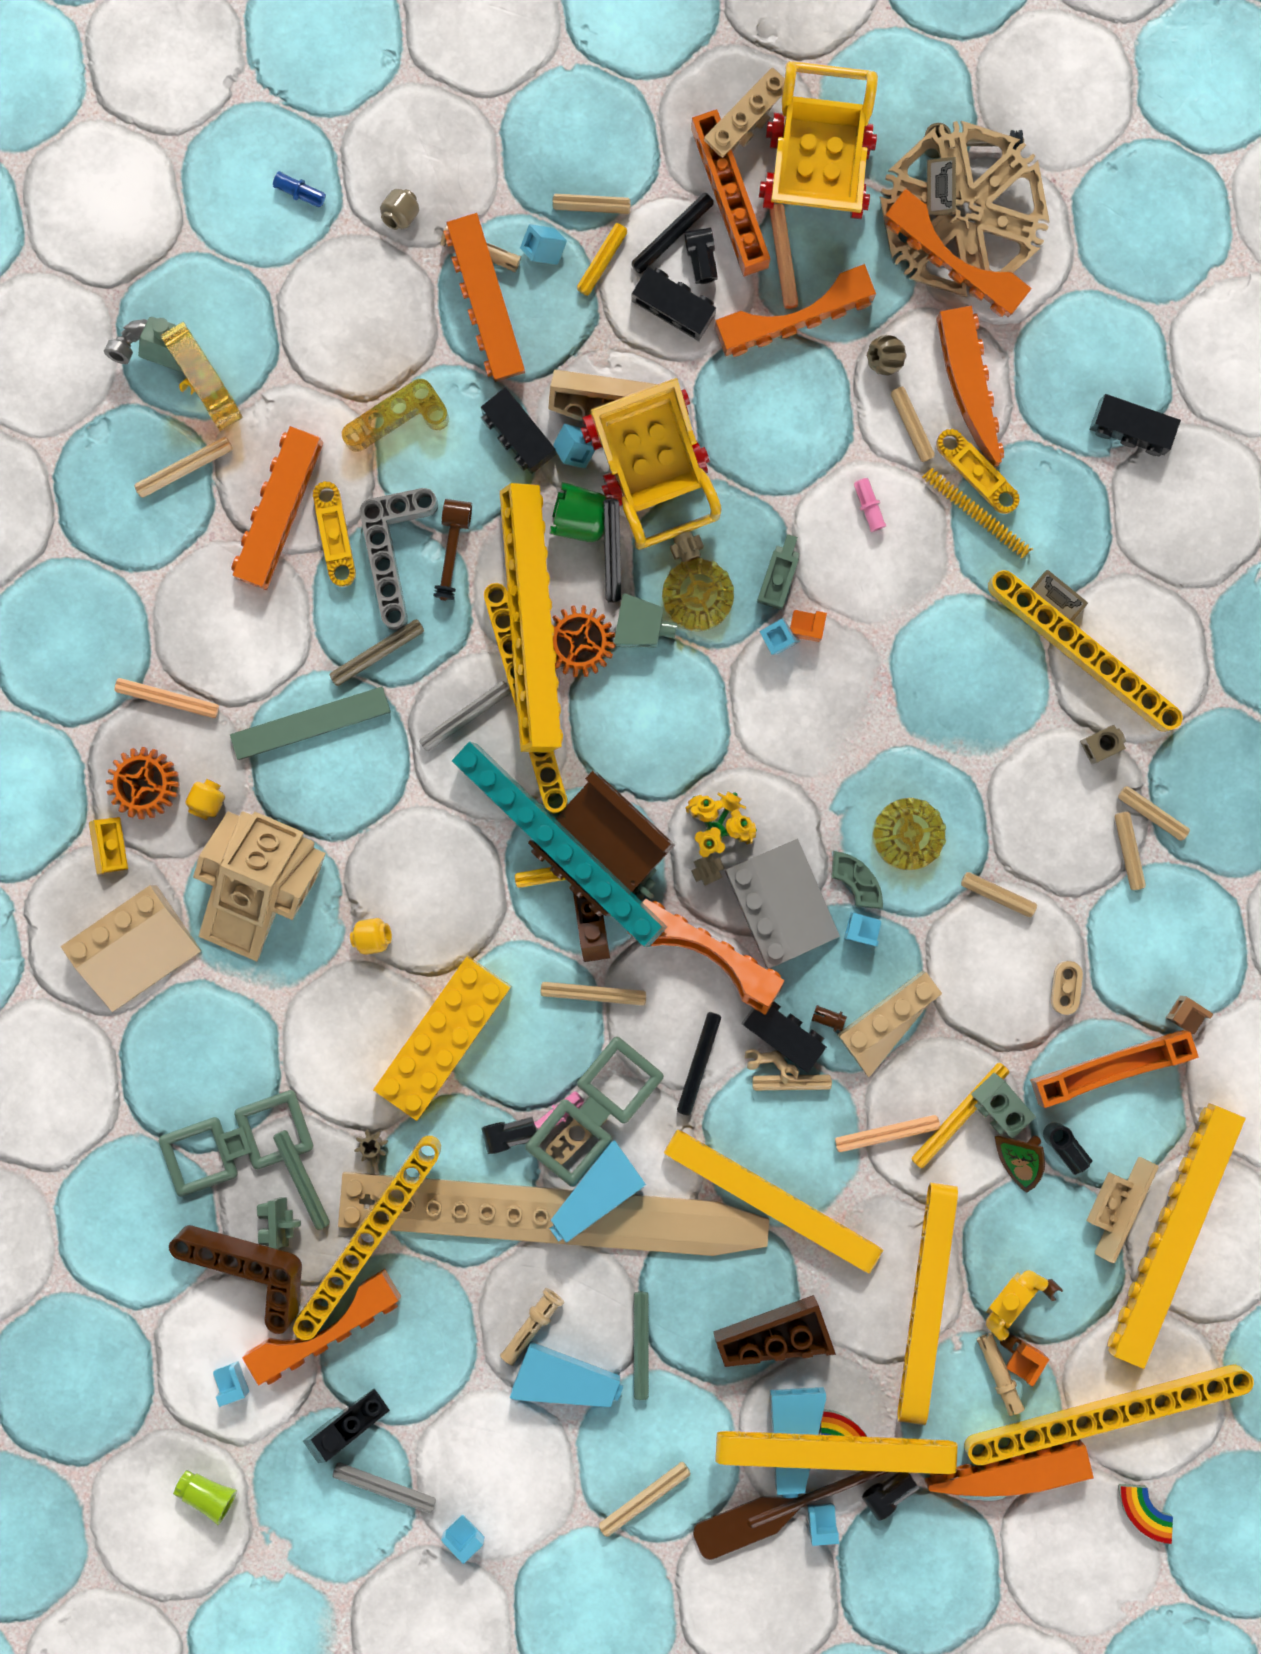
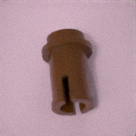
[811,1005,847,1032]

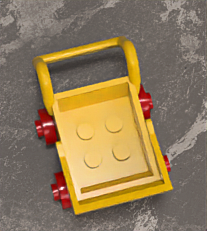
[759,61,878,219]
[580,378,722,550]

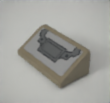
[927,157,956,216]
[1031,570,1088,621]

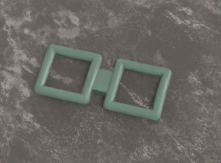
[525,1037,664,1187]
[158,1090,313,1197]

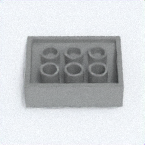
[724,839,840,969]

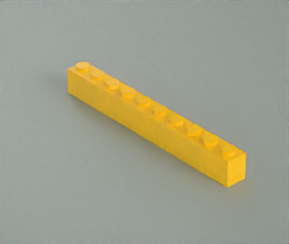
[500,483,563,752]
[1108,1103,1246,1369]

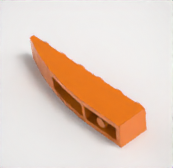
[936,305,1004,467]
[924,1440,1094,1497]

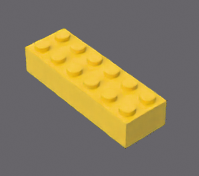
[373,956,512,1121]

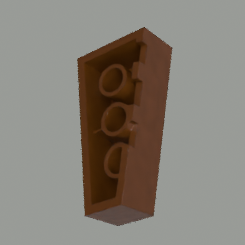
[713,1295,836,1367]

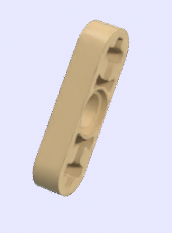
[546,1119,607,1164]

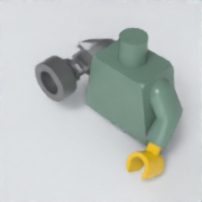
[104,317,200,395]

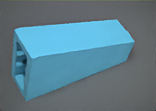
[549,1140,646,1243]
[510,1342,623,1407]
[770,1387,826,1498]

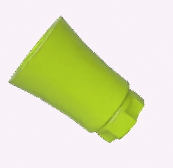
[173,1470,237,1525]

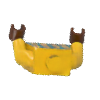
[986,1270,1063,1353]

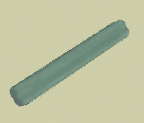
[273,1130,330,1230]
[634,1291,649,1400]

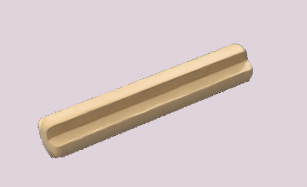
[552,194,631,214]
[891,387,935,462]
[1118,786,1190,841]
[1115,812,1146,890]
[961,872,1037,917]
[752,1075,832,1091]

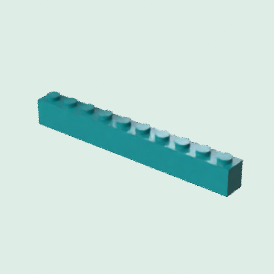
[452,741,667,947]

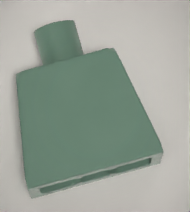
[614,593,677,647]

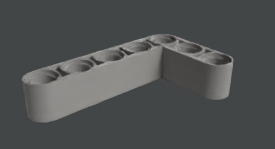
[360,488,438,630]

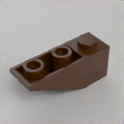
[573,893,610,962]

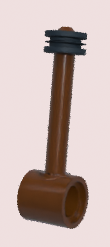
[433,499,473,601]

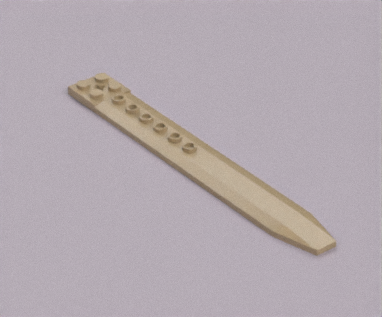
[338,1172,769,1256]

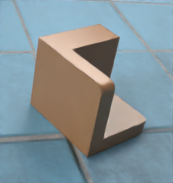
[1166,995,1213,1035]

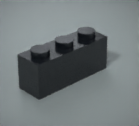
[631,267,716,341]
[480,387,556,474]
[1089,394,1181,457]
[741,1001,827,1073]

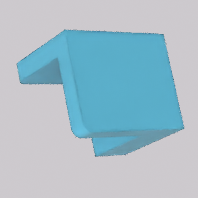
[520,224,567,265]
[553,424,595,469]
[759,618,801,655]
[844,912,881,947]
[213,1361,249,1407]
[807,1503,839,1546]
[441,1515,485,1564]

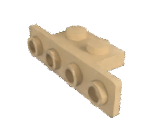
[704,68,785,157]
[1086,1157,1159,1264]

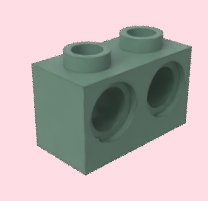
[971,1073,1036,1139]

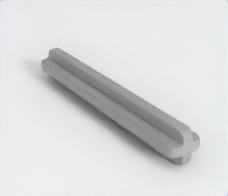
[419,681,511,751]
[333,1462,436,1513]

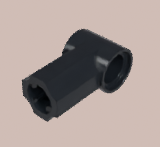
[684,227,718,284]
[481,1117,537,1154]
[1043,1122,1093,1175]
[862,1472,919,1521]

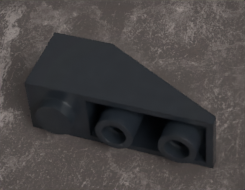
[303,1388,390,1463]

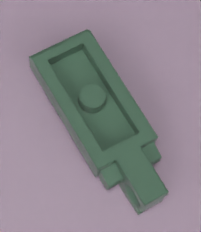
[757,534,799,610]

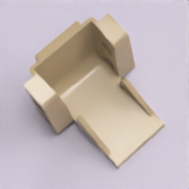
[193,811,326,962]

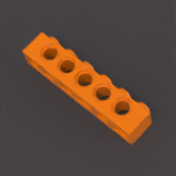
[691,109,770,277]

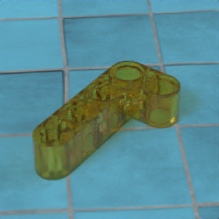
[160,321,243,431]
[342,379,449,452]

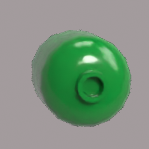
[549,482,607,542]

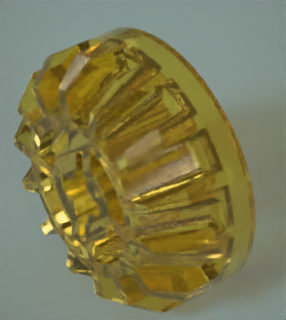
[662,558,734,632]
[872,798,946,870]

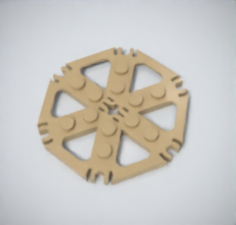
[879,121,1050,298]

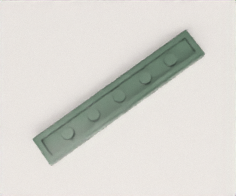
[229,687,391,760]

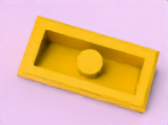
[89,817,128,875]

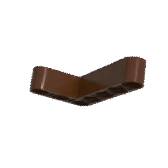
[168,1225,302,1334]

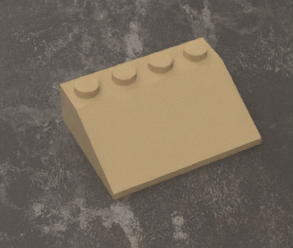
[60,885,201,1012]

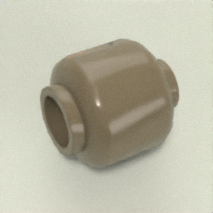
[380,189,419,230]

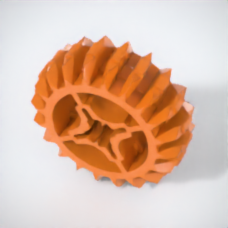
[552,605,615,677]
[106,747,180,819]

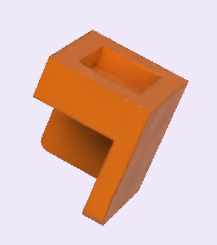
[790,610,827,642]
[1006,1339,1050,1387]

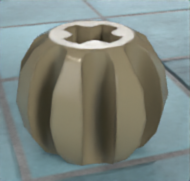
[866,335,907,376]

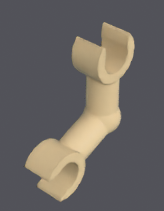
[745,1049,799,1084]

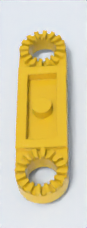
[936,429,1020,514]
[313,481,356,587]

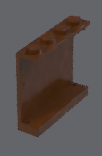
[528,771,675,917]

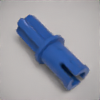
[273,171,326,207]

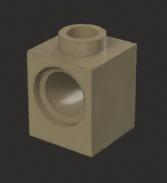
[1080,725,1126,764]

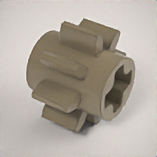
[670,531,704,564]
[691,854,725,886]
[354,1129,388,1163]

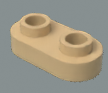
[1051,961,1083,1015]

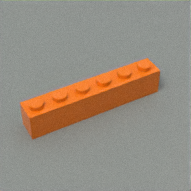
[443,213,525,382]
[231,426,323,590]

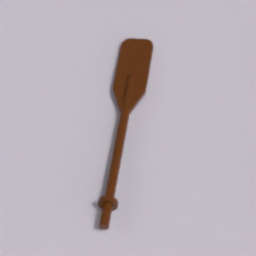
[693,1471,889,1560]

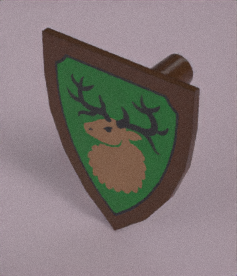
[995,1135,1045,1193]

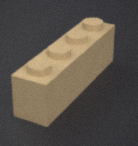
[548,369,658,421]
[837,971,942,1078]

